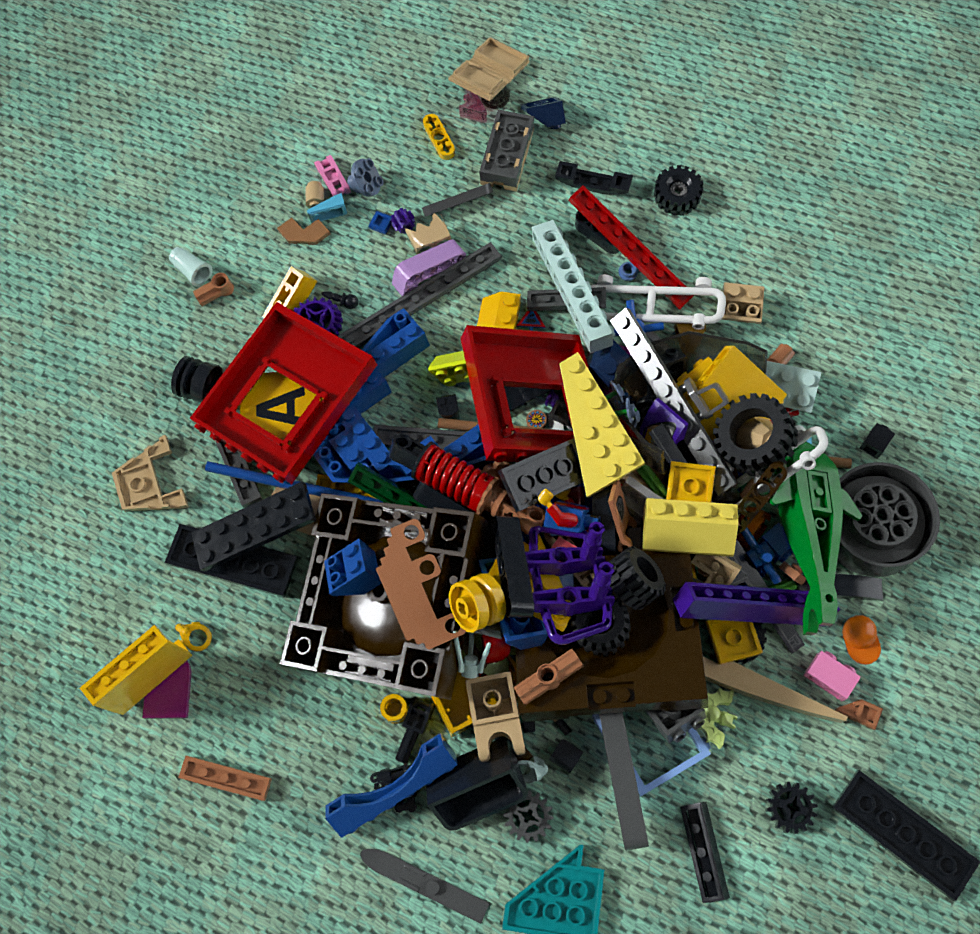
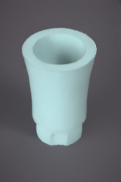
[169,247,213,287]

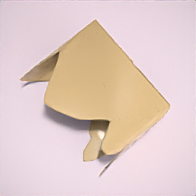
[405,213,451,254]

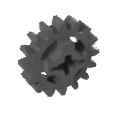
[503,790,553,843]

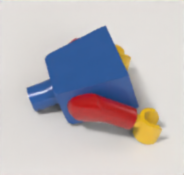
[538,488,601,533]

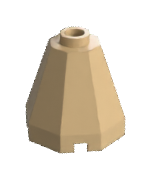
[736,417,773,449]

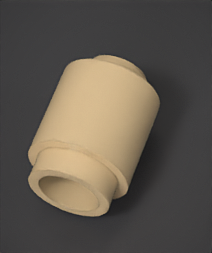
[305,181,325,208]

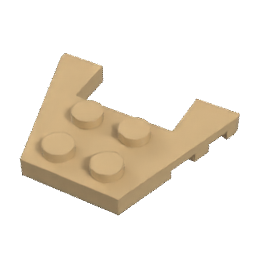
[112,435,189,512]

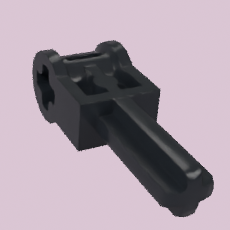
[395,696,435,763]

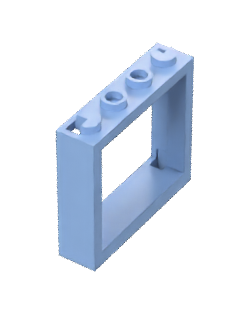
[592,714,711,797]

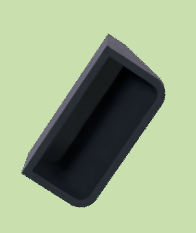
[426,737,528,830]

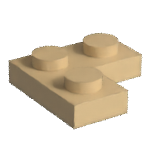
[691,554,742,585]

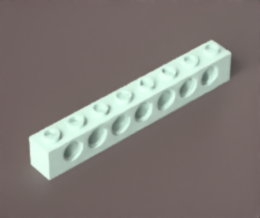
[532,220,615,353]

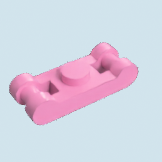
[314,155,351,197]

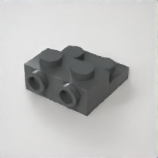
[645,708,706,744]

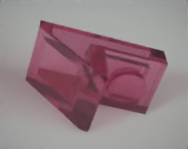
[459,89,487,123]

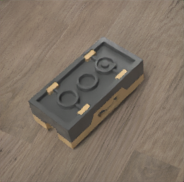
[479,110,534,192]

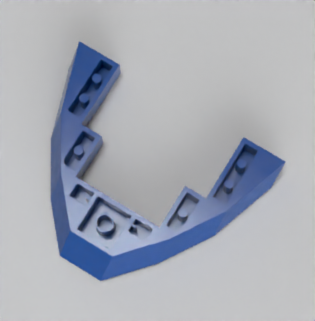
[313,308,494,483]

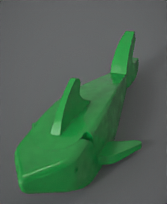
[770,441,862,636]

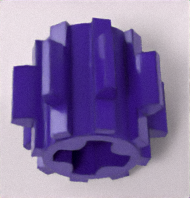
[391,208,415,234]

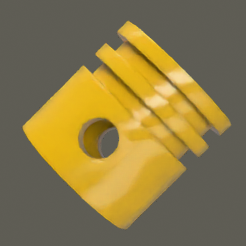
[380,694,409,724]

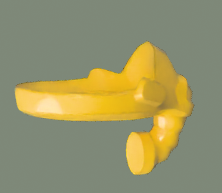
[175,622,212,652]

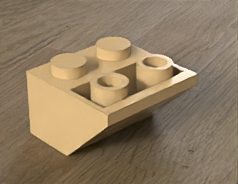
[721,282,764,324]

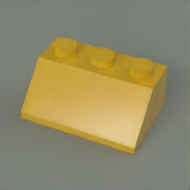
[477,291,521,329]

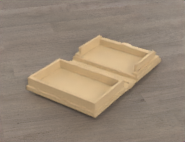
[448,37,530,101]

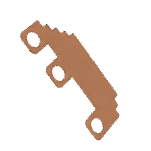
[376,519,466,650]

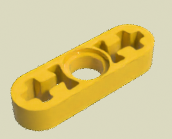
[423,114,455,160]

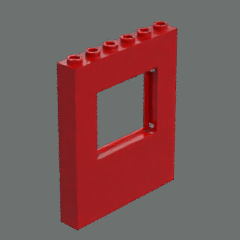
[190,302,377,485]
[460,325,589,463]

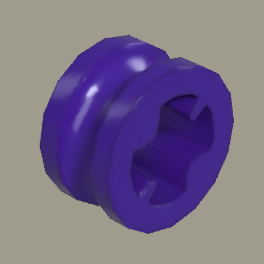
[545,389,562,408]

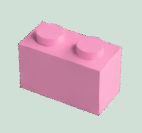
[803,651,861,702]

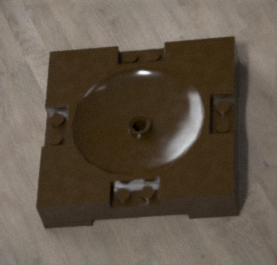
[280,493,489,700]
[515,527,708,722]

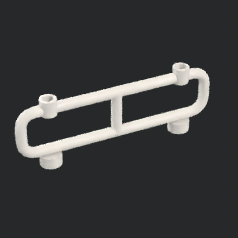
[591,274,726,330]
[736,425,829,512]

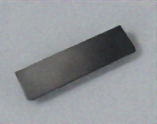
[680,802,730,903]

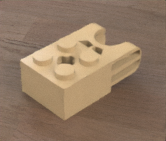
[465,671,525,762]

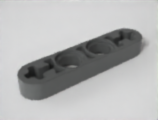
[422,183,493,217]

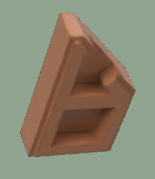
[835,699,883,730]

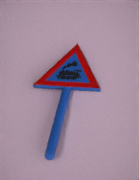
[516,311,546,331]

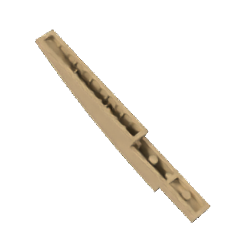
[703,657,848,723]

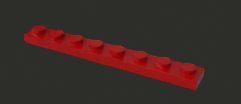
[568,185,694,310]

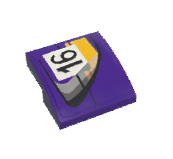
[638,398,688,457]

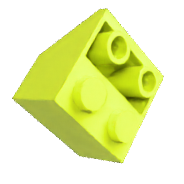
[428,351,470,386]

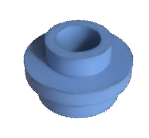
[618,262,638,281]

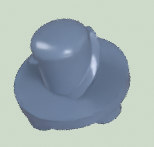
[347,158,384,197]

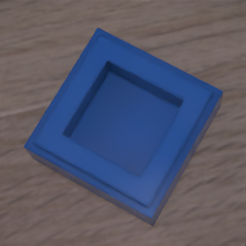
[368,211,392,235]

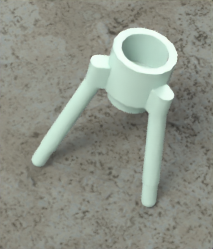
[453,631,491,679]

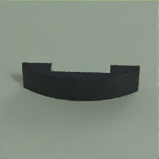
[555,161,633,195]
[795,574,883,601]

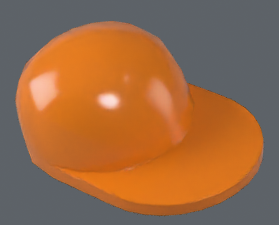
[842,615,881,665]

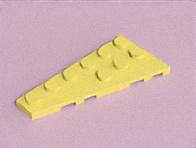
[559,352,646,498]

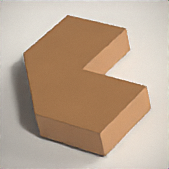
[277,218,330,245]

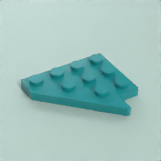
[502,845,605,934]

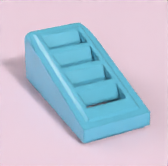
[307,193,347,223]

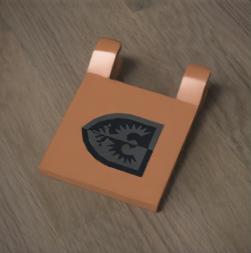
[608,480,638,552]

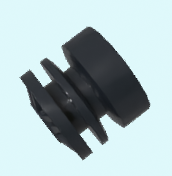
[171,356,223,404]

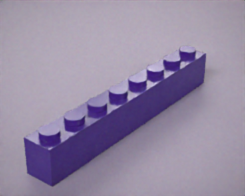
[673,582,840,626]

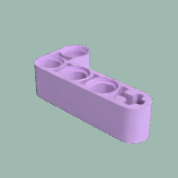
[392,239,466,296]

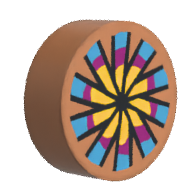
[526,410,547,428]

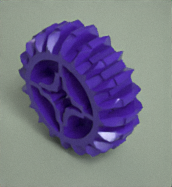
[294,296,343,336]

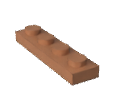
[178,756,272,801]

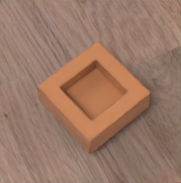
[779,561,806,585]

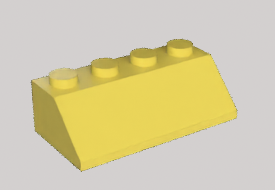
[643,498,738,557]

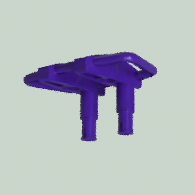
[525,521,615,645]

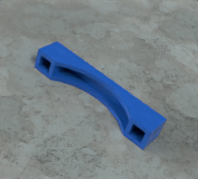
[325,733,458,838]

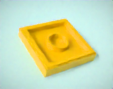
[666,461,716,502]
[705,620,763,665]

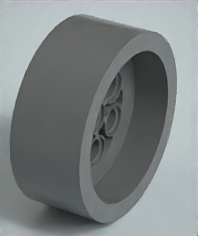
[837,462,940,577]

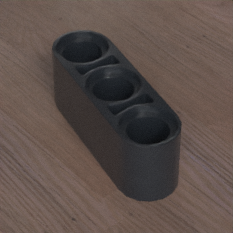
[575,211,620,254]

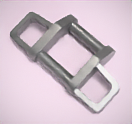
[654,377,729,421]

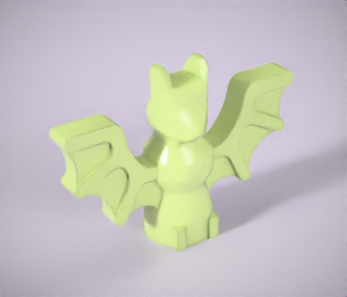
[699,688,738,749]

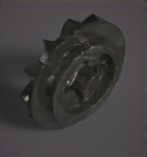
[481,86,510,109]

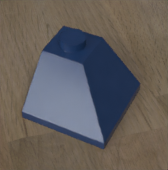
[520,97,566,129]
[586,339,638,391]

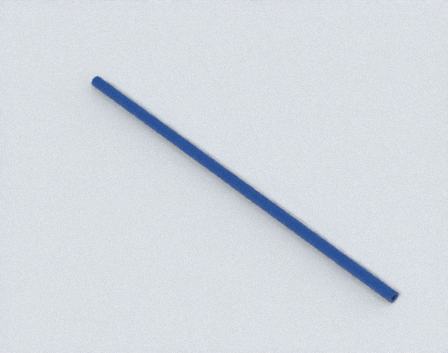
[205,461,544,537]

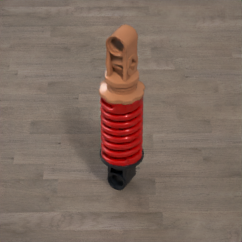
[389,433,546,535]

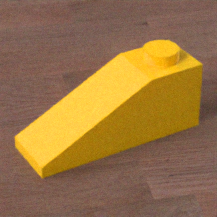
[263,266,317,318]

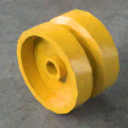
[449,573,506,633]

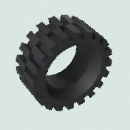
[713,393,798,476]

